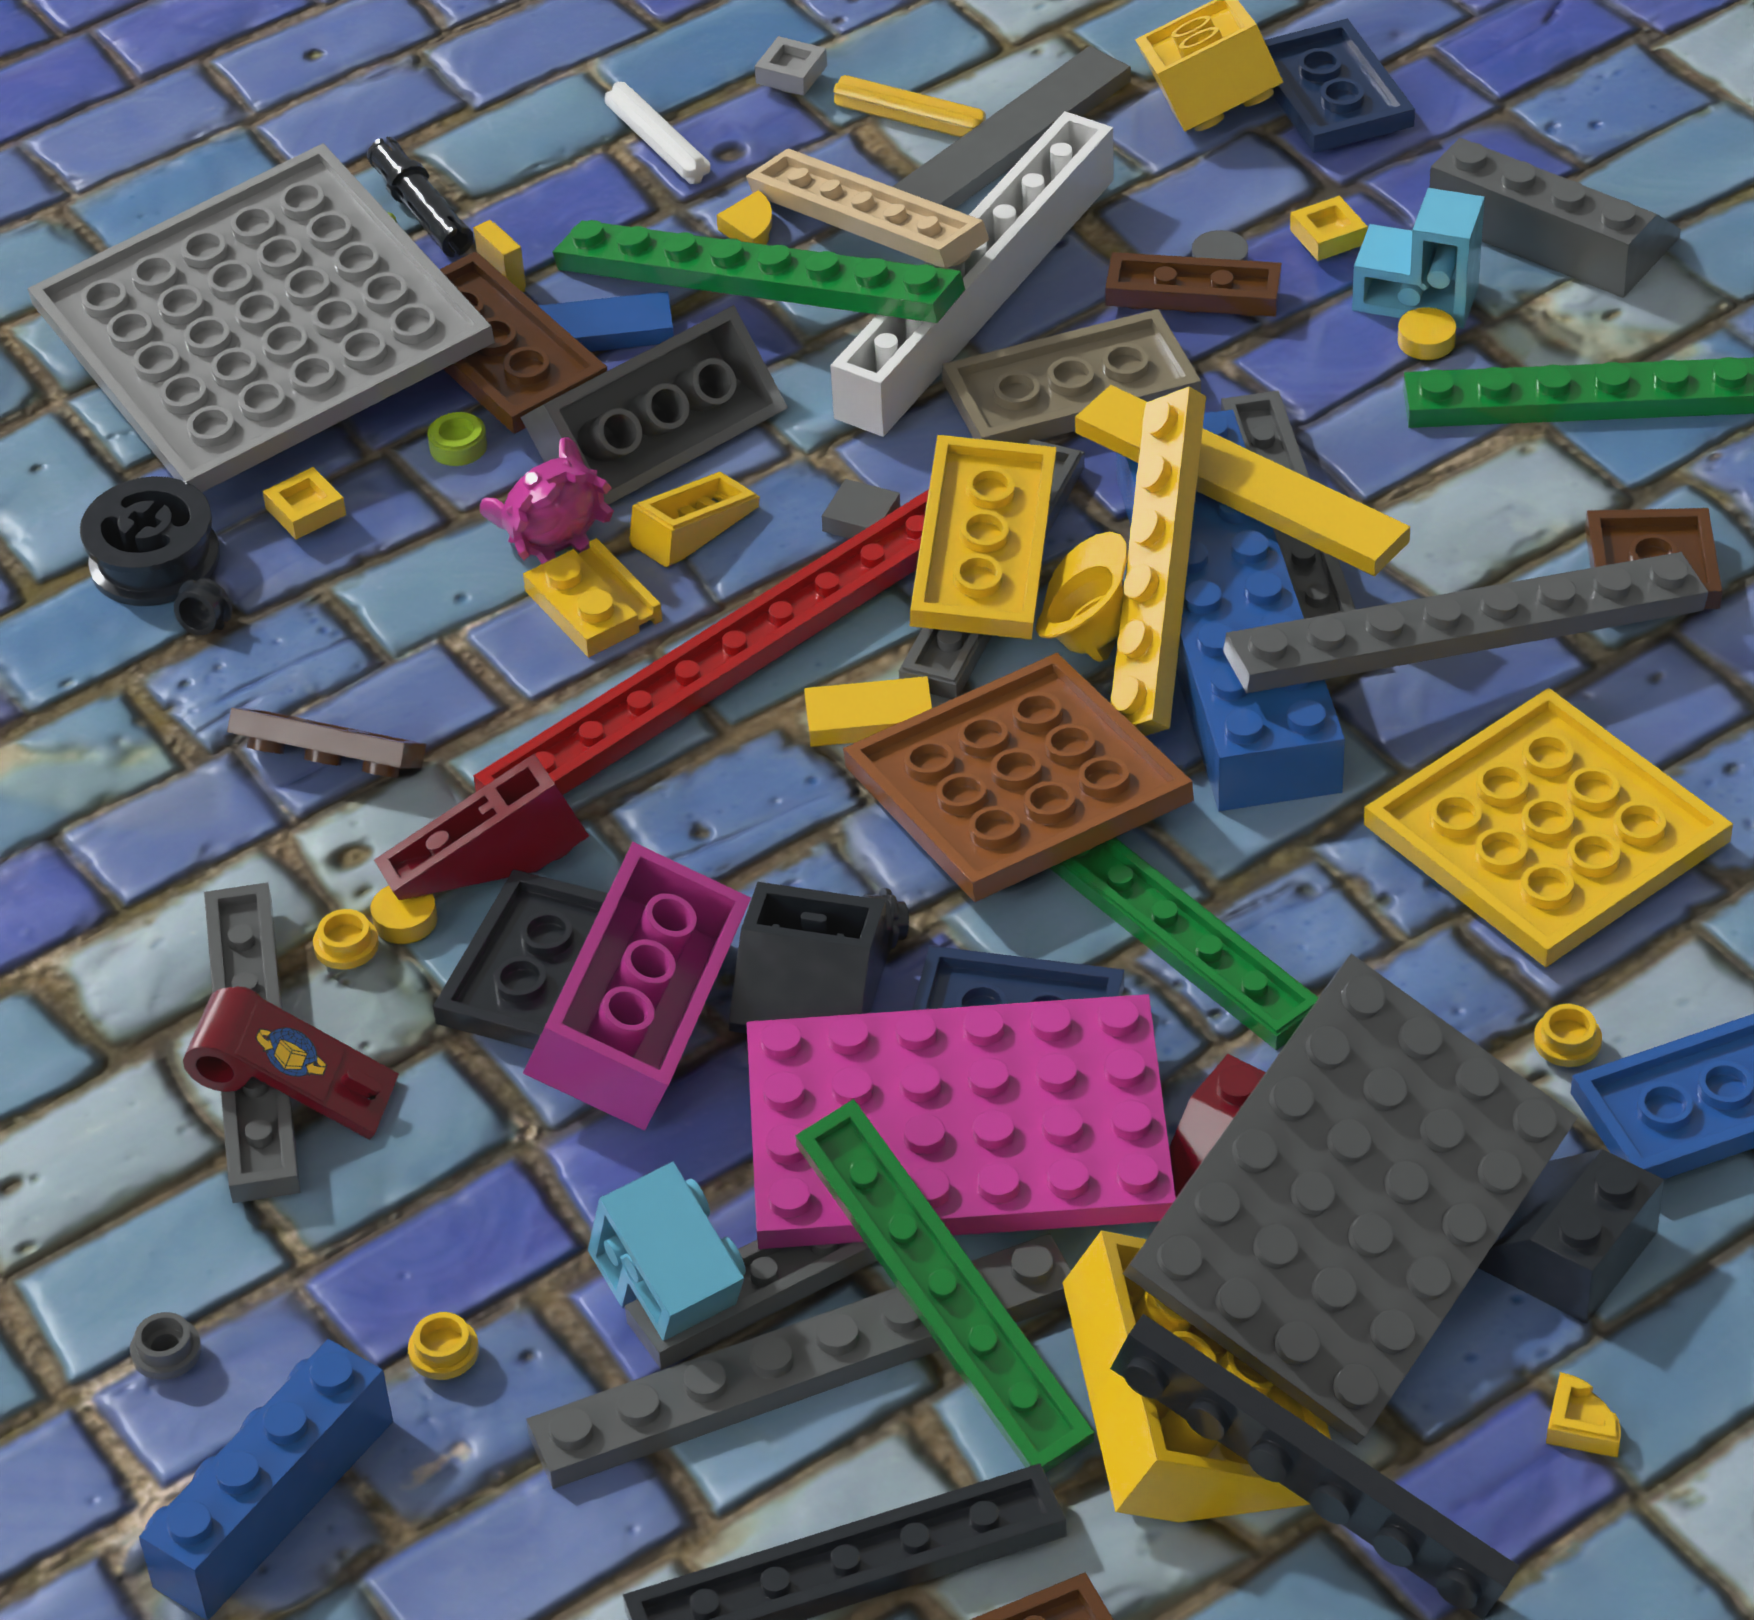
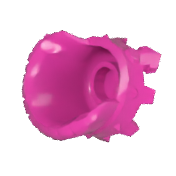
[479,437,614,564]

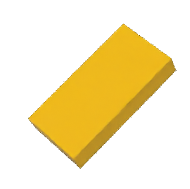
[804,676,932,747]

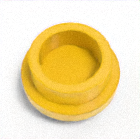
[313,909,379,970]
[1534,1004,1602,1067]
[408,1312,479,1380]

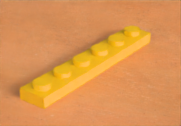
[1111,386,1206,736]

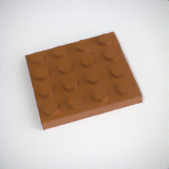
[843,653,1194,902]

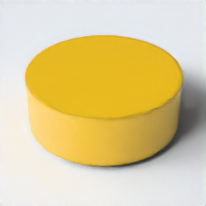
[1397,307,1456,360]
[370,885,438,944]

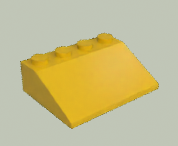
[1062,1230,1331,1523]

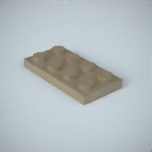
[942,309,1201,444]

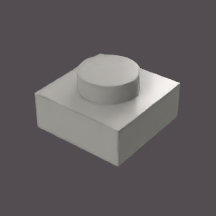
[755,36,827,96]

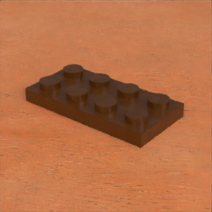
[440,251,608,434]

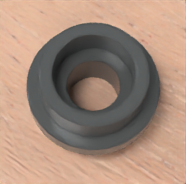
[130,1312,202,1380]

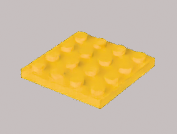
[1364,688,1733,968]

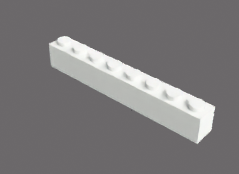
[830,111,1114,437]

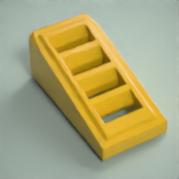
[629,471,760,567]

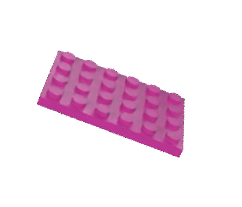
[747,994,1176,1249]

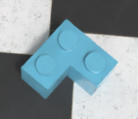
[1352,188,1485,329]
[588,1161,746,1341]

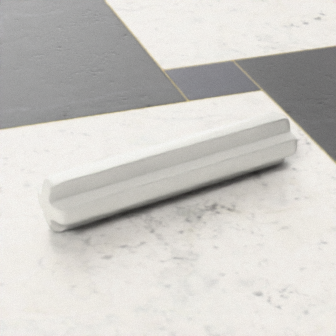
[604,82,710,184]

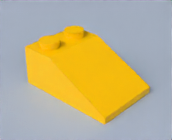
[1135,0,1284,132]

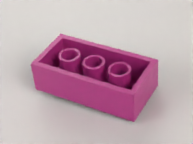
[523,842,751,1131]

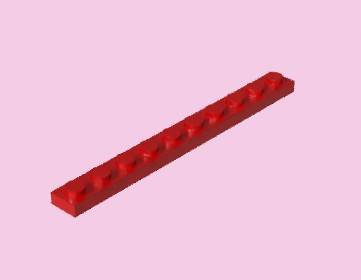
[473,489,929,795]

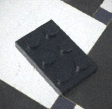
[433,869,608,1050]

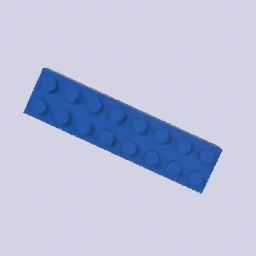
[1116,409,1345,812]

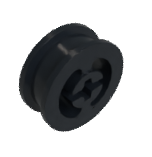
[80,476,220,606]

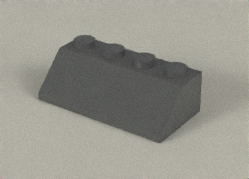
[1429,138,1681,298]
[520,305,788,505]

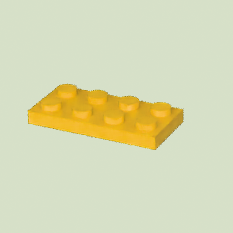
[909,435,1056,640]

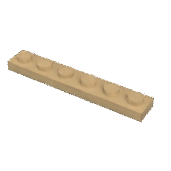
[746,148,990,269]

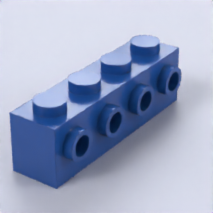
[139,1339,394,1620]

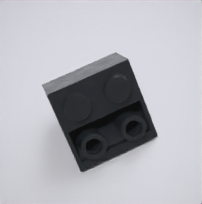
[728,882,889,1034]

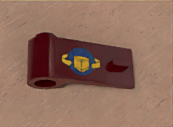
[183,986,399,1140]

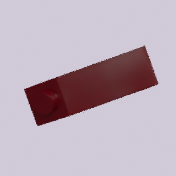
[374,754,589,900]

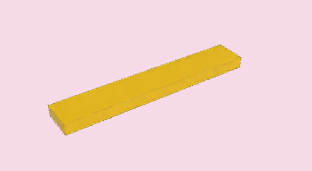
[1075,385,1410,577]

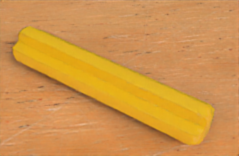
[833,75,986,138]

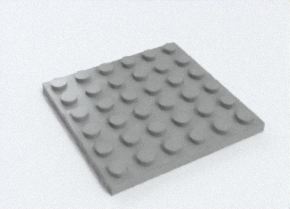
[28,143,495,492]

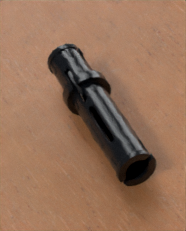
[367,137,474,257]

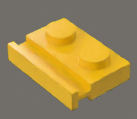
[523,538,663,658]

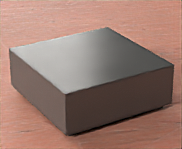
[821,479,901,539]

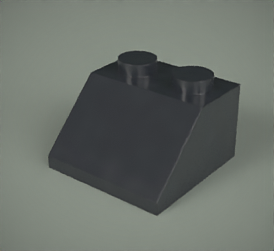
[1478,1149,1664,1324]

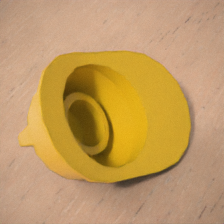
[1035,532,1128,662]

